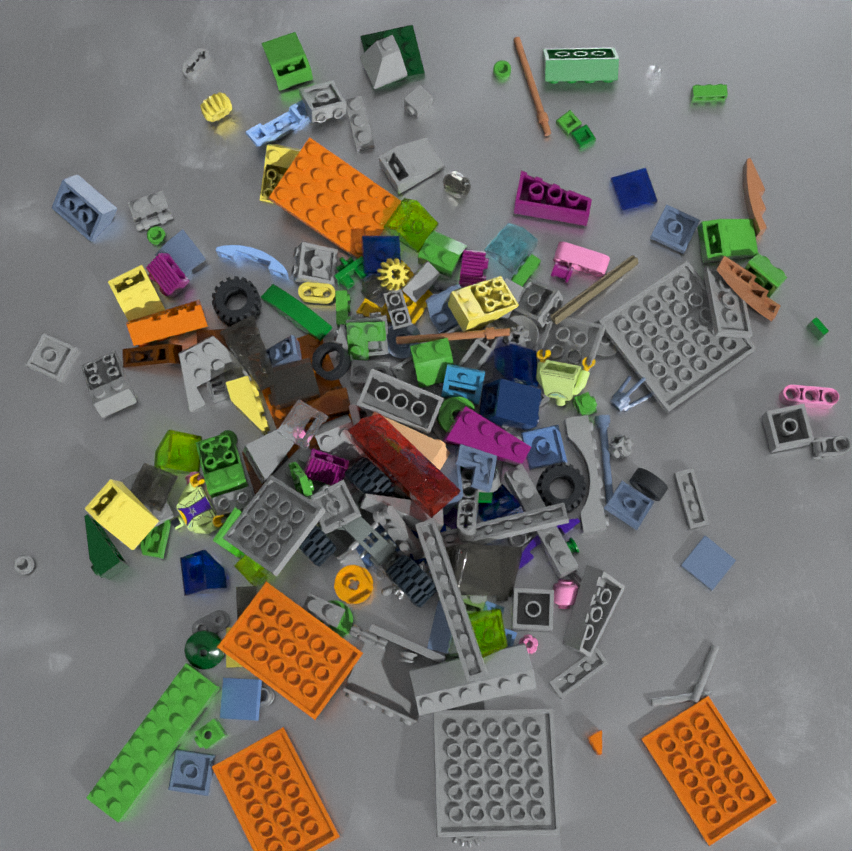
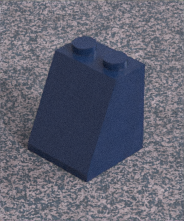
[479,379,542,429]

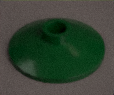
[184,630,224,669]

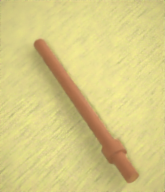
[513,37,552,136]
[396,327,510,344]

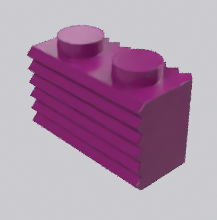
[459,249,489,288]
[146,253,190,297]
[304,448,349,486]

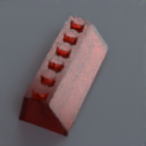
[348,414,461,518]

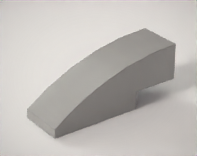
[458,323,505,370]

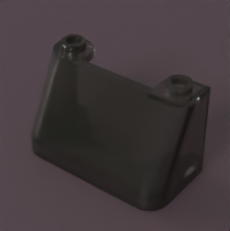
[445,544,522,602]

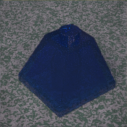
[494,344,539,388]
[180,550,227,596]

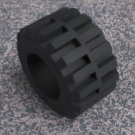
[212,276,262,328]
[536,463,587,512]

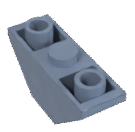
[259,335,302,372]

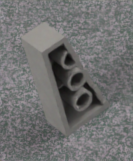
[563,565,625,658]

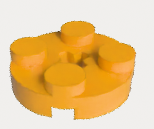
[334,565,373,604]

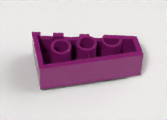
[514,170,592,226]
[442,406,532,466]

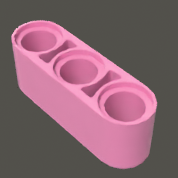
[553,242,610,277]
[779,384,839,409]

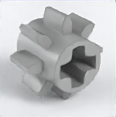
[506,326,531,350]
[608,435,633,459]

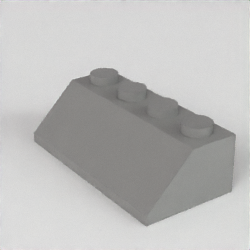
[357,369,444,434]

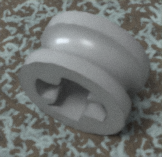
[398,651,417,664]

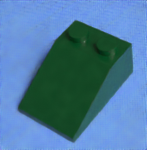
[84,514,129,580]

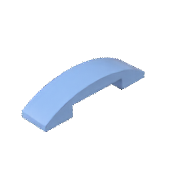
[245,100,310,147]
[216,245,289,280]

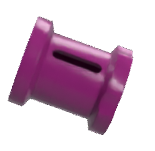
[551,261,574,283]

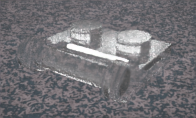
[277,399,328,450]

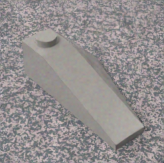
[361,494,444,532]

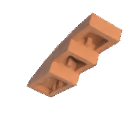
[743,158,767,237]
[716,256,781,322]

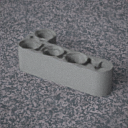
[457,468,499,542]

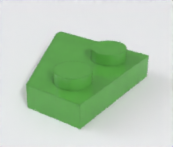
[288,462,314,498]

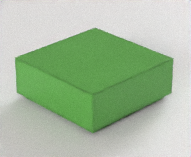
[556,110,582,136]

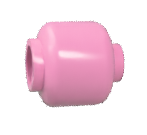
[552,579,578,609]

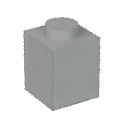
[404,85,432,119]

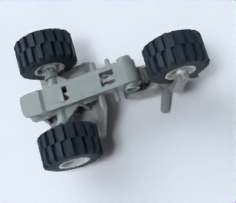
[298,457,437,608]

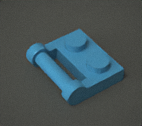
[441,364,486,405]

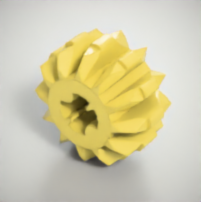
[200,92,233,122]
[377,258,409,290]

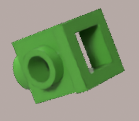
[572,392,597,416]
[194,718,228,749]

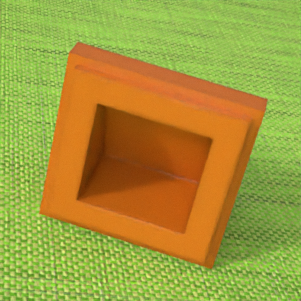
[587,730,602,755]

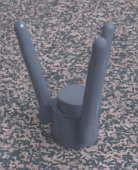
[610,376,653,412]

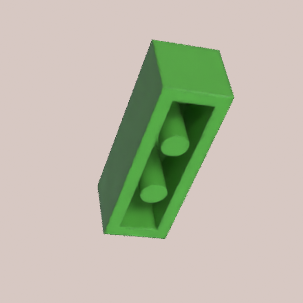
[691,84,728,101]
[511,254,541,287]
[335,290,351,328]

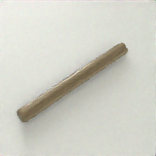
[550,255,639,324]

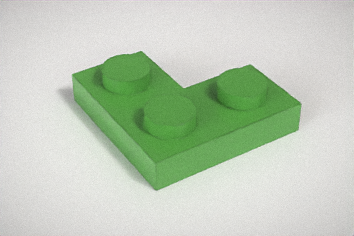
[346,321,386,361]

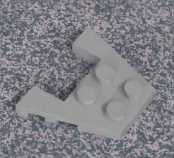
[179,335,256,412]

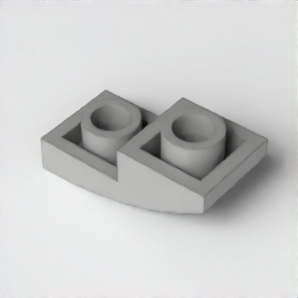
[401,260,440,302]
[383,289,412,330]
[334,324,348,363]

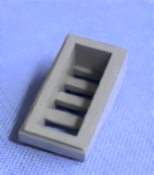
[206,373,230,403]

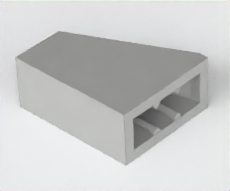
[243,425,296,483]

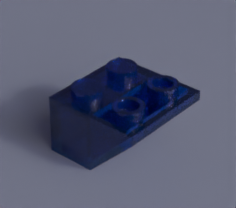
[477,484,524,522]

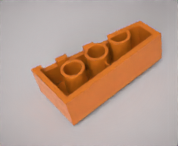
[126,299,208,347]

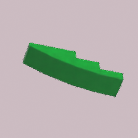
[261,284,332,341]

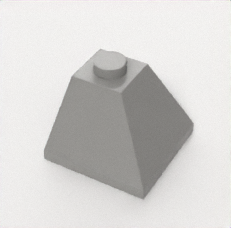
[360,35,408,89]

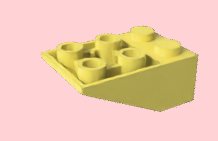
[260,144,301,203]
[108,265,166,321]
[448,276,519,332]
[226,376,271,436]
[85,479,159,550]

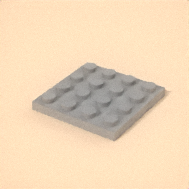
[223,475,326,577]

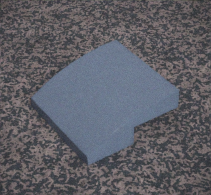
[155,230,206,277]

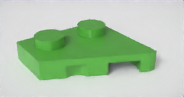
[140,519,171,559]

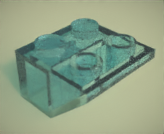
[484,223,538,274]

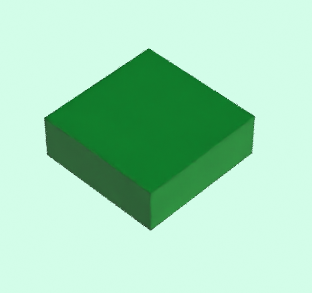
[571,124,596,150]
[806,317,829,340]

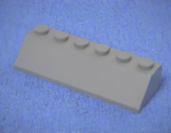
[408,643,537,716]

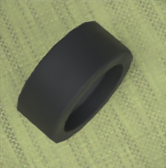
[312,342,350,381]
[629,468,668,501]

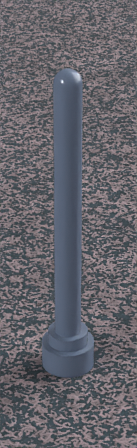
[595,415,613,504]

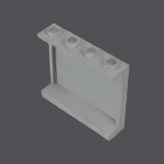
[342,624,445,726]

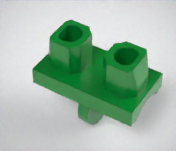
[334,256,369,290]

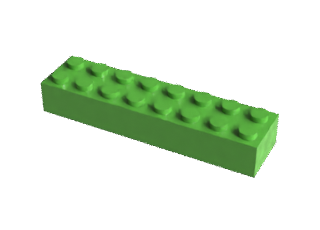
[86,663,221,823]

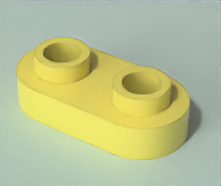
[298,282,336,304]

